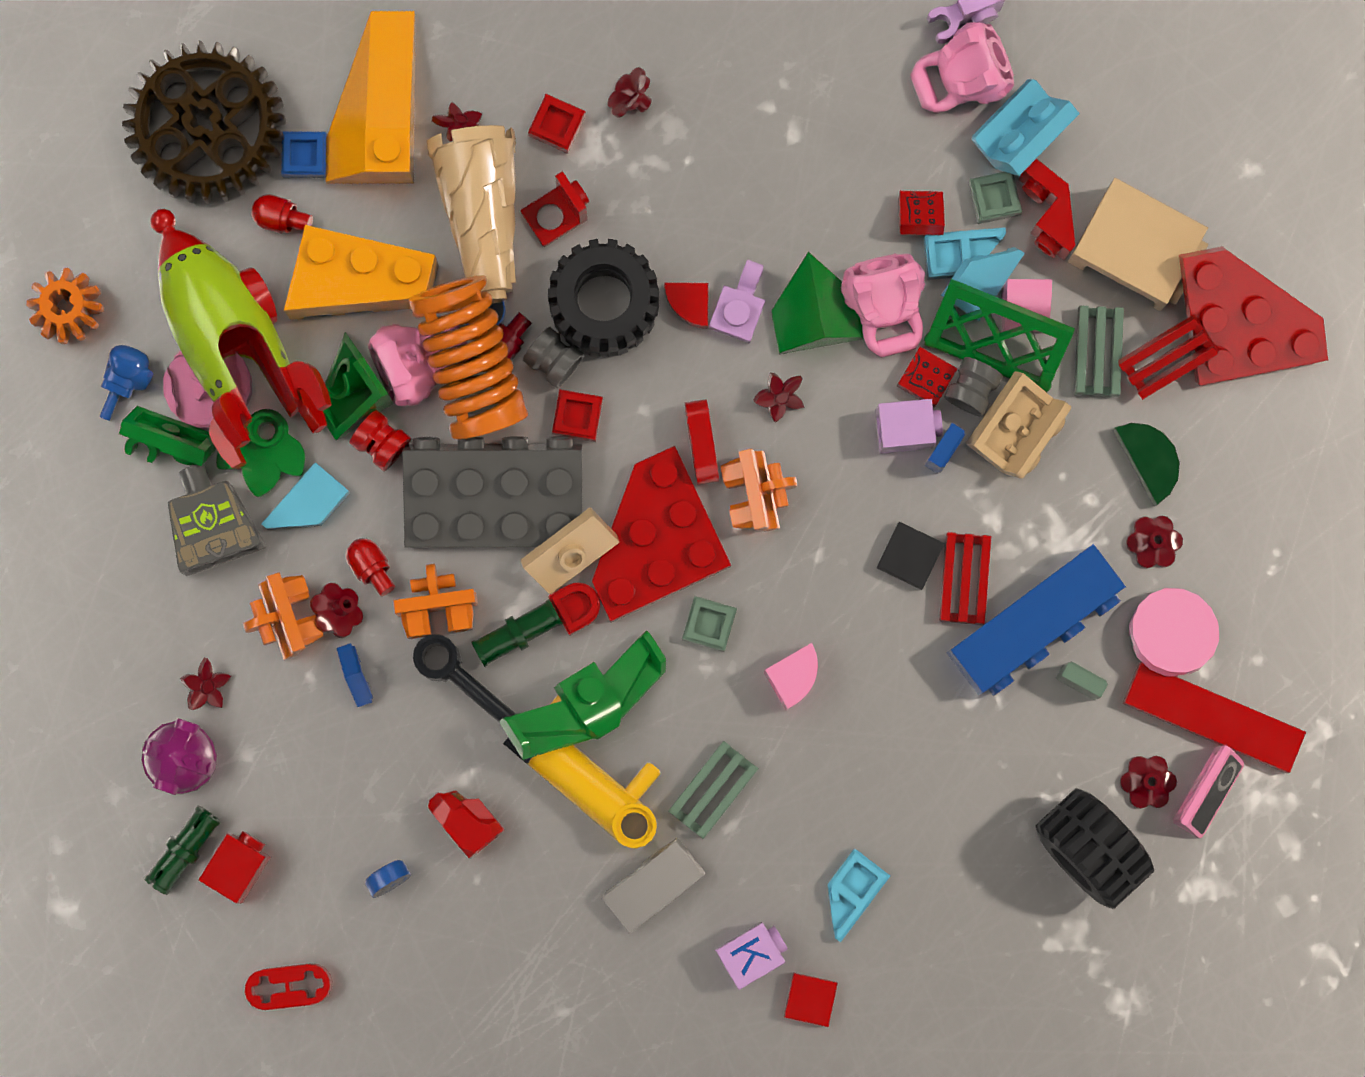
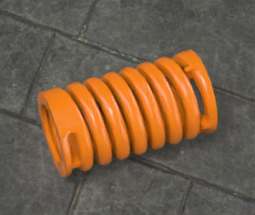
[408,275,528,439]

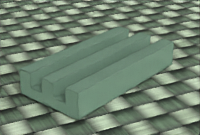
[1074,305,1124,397]
[668,741,759,839]

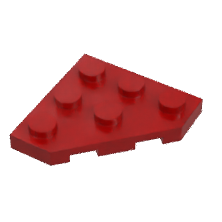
[1179,246,1328,386]
[592,446,731,623]

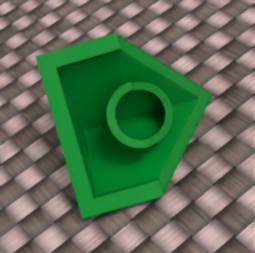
[771,252,864,355]
[323,332,394,440]

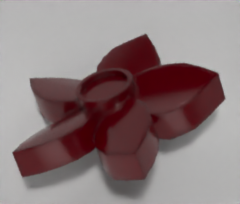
[431,102,482,142]
[753,372,804,423]
[180,657,231,710]

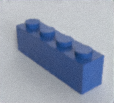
[947,544,1126,696]

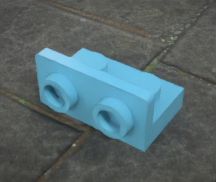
[972,79,1080,176]

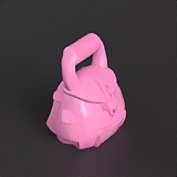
[910,22,1014,113]
[841,253,925,358]
[368,324,473,406]

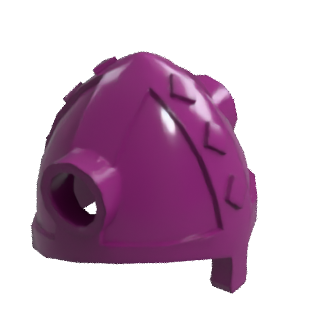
[141,718,217,795]

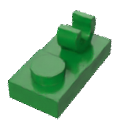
[119,406,216,466]

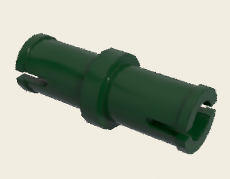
[471,599,563,667]
[144,805,221,895]

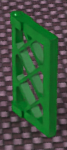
[924,279,1075,392]

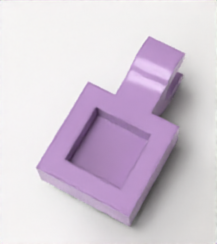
[927,0,1005,44]
[709,260,765,343]

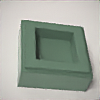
[969,172,1022,224]
[682,596,737,652]
[1056,661,1108,700]

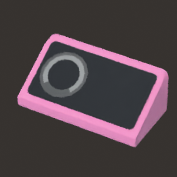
[1173,745,1244,838]

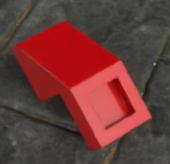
[1018,158,1075,260]

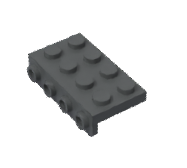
[403,436,582,547]

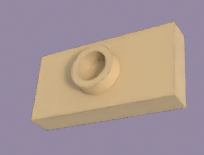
[521,507,620,594]

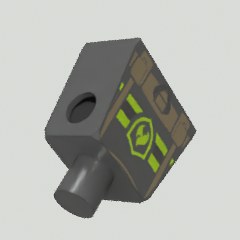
[168,464,266,576]

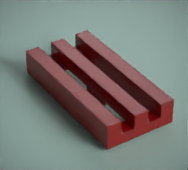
[1118,314,1219,400]
[939,532,992,625]

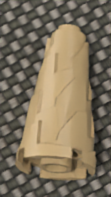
[427,125,516,304]

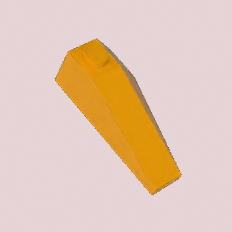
[326,11,415,184]

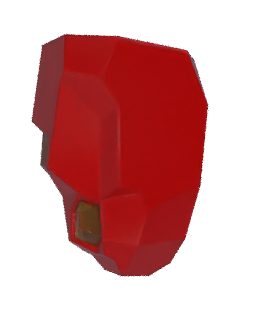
[428,790,505,859]

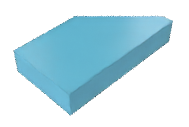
[923,227,1006,280]
[941,247,1025,321]
[262,462,350,530]
[827,848,890,942]

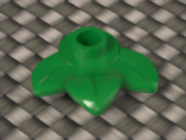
[216,409,306,497]

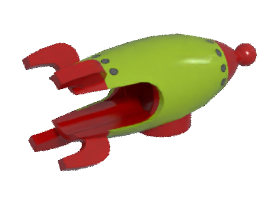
[150,209,332,469]

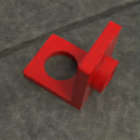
[521,171,590,247]

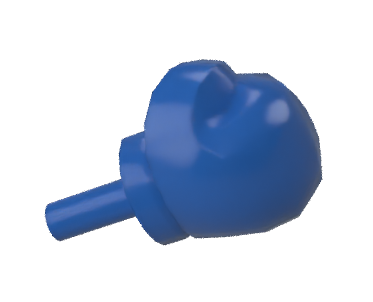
[99,345,154,421]

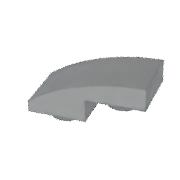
[602,838,705,933]

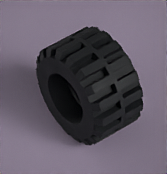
[548,239,659,357]
[1035,788,1155,909]

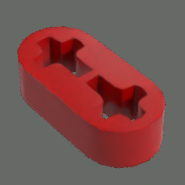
[684,399,719,485]
[245,963,333,1010]

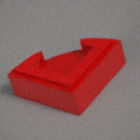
[664,282,708,329]

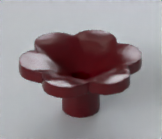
[607,67,652,118]
[1126,516,1183,568]
[310,583,363,638]
[1120,756,1177,809]

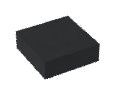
[876,521,945,590]

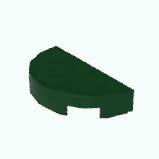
[1113,423,1180,507]

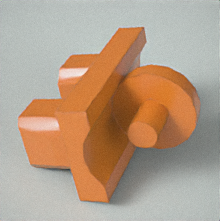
[720,448,798,531]
[393,563,478,639]
[243,572,323,660]

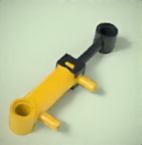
[413,634,660,849]

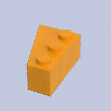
[284,225,439,320]

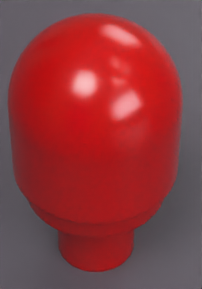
[251,195,313,234]
[345,538,395,597]

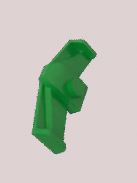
[499,631,666,760]

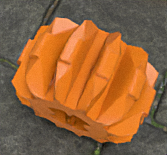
[26,268,104,344]

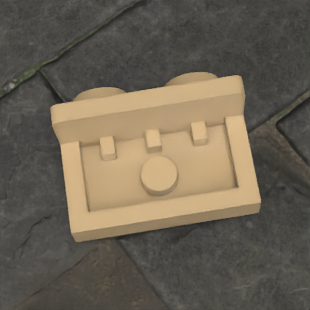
[966,371,1071,479]

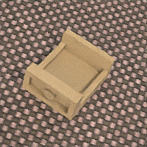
[1068,178,1208,311]

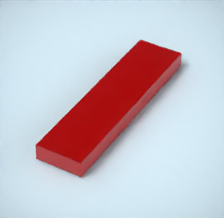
[1122,662,1306,773]

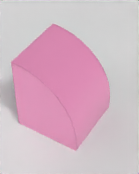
[1002,279,1052,333]
[764,643,818,711]

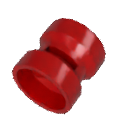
[349,410,412,472]

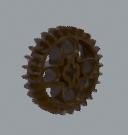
[122,40,286,205]

